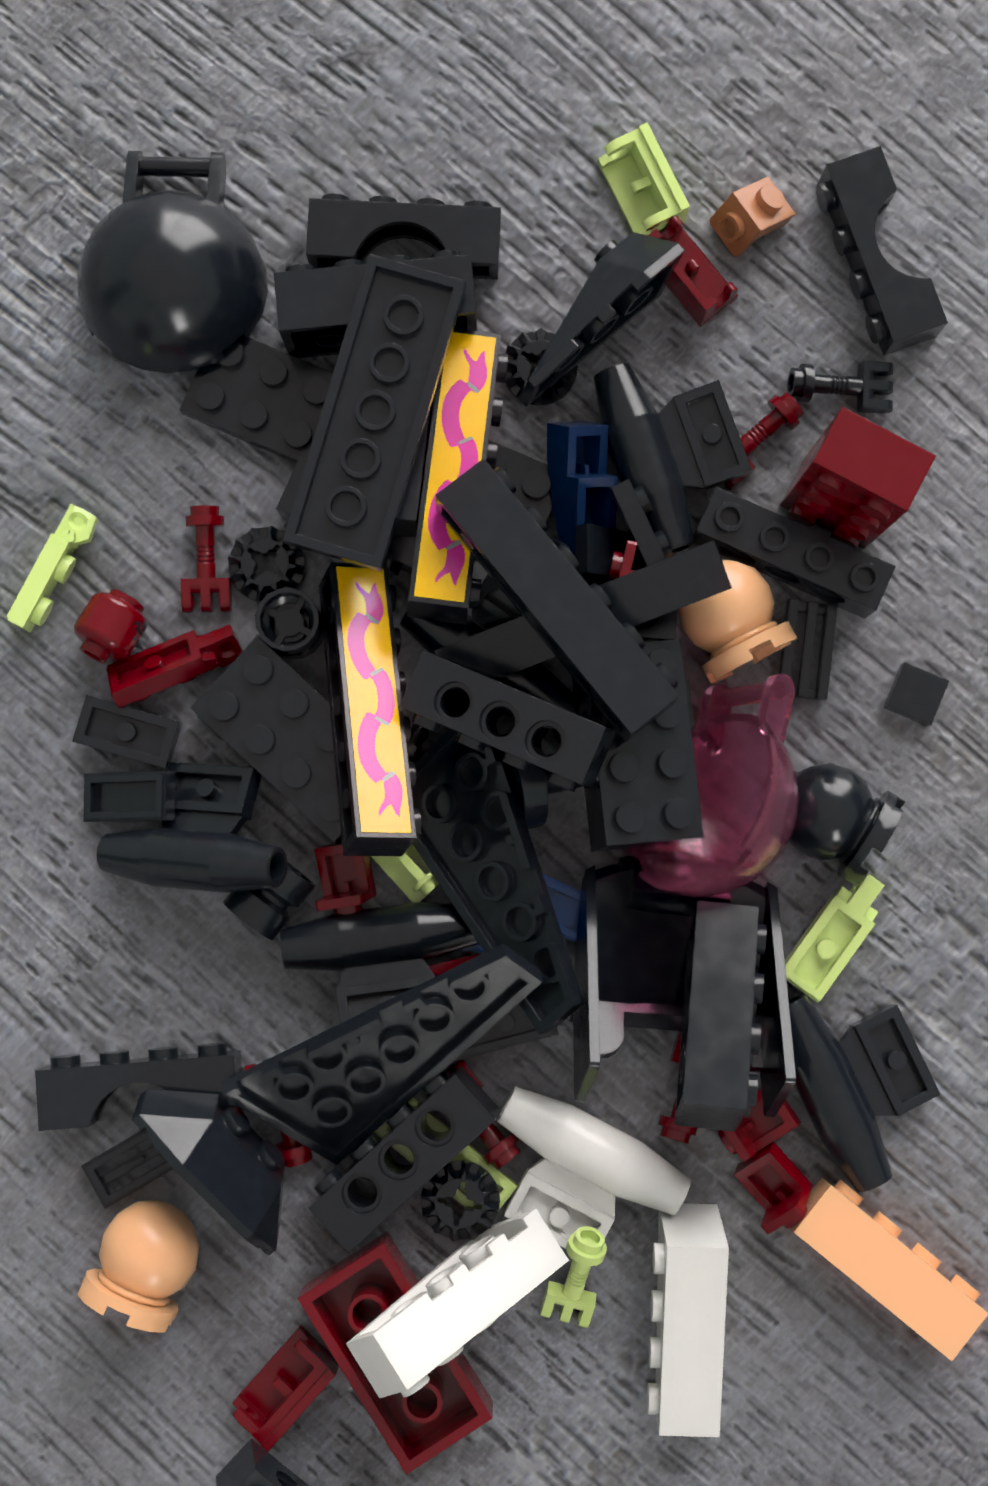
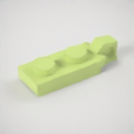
[6,504,99,633]
[785,873,885,1003]

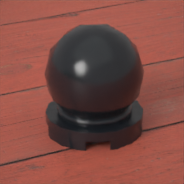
[777,763,906,885]

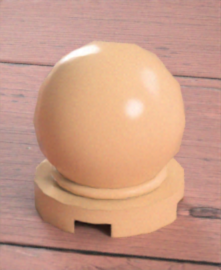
[677,560,797,684]
[78,1200,200,1333]

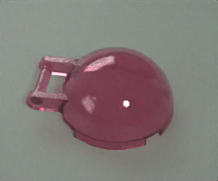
[628,674,799,897]

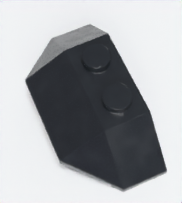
[132,1089,285,1256]

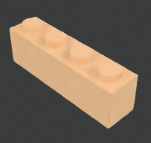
[790,1177,988,1361]

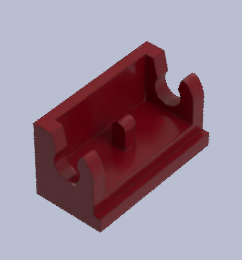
[648,216,738,327]
[232,1325,339,1452]

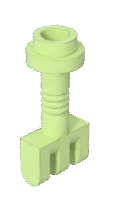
[540,1226,607,1328]

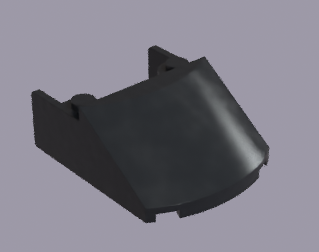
[569,853,796,1117]

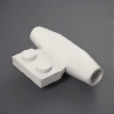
[497,1086,691,1249]

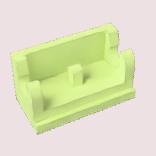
[597,122,690,236]

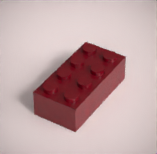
[780,406,937,549]
[298,1232,493,1475]

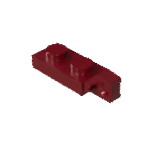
[106,624,242,708]

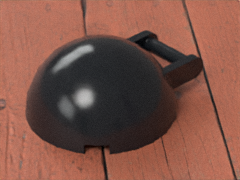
[77,151,268,373]

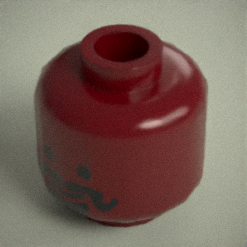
[74,589,147,664]

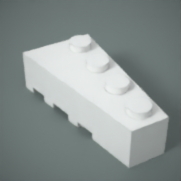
[647,1203,729,1437]
[346,1208,569,1398]

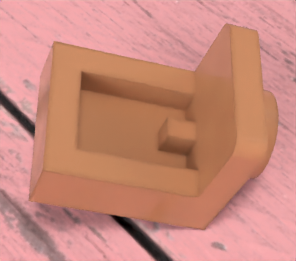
[709,176,796,257]

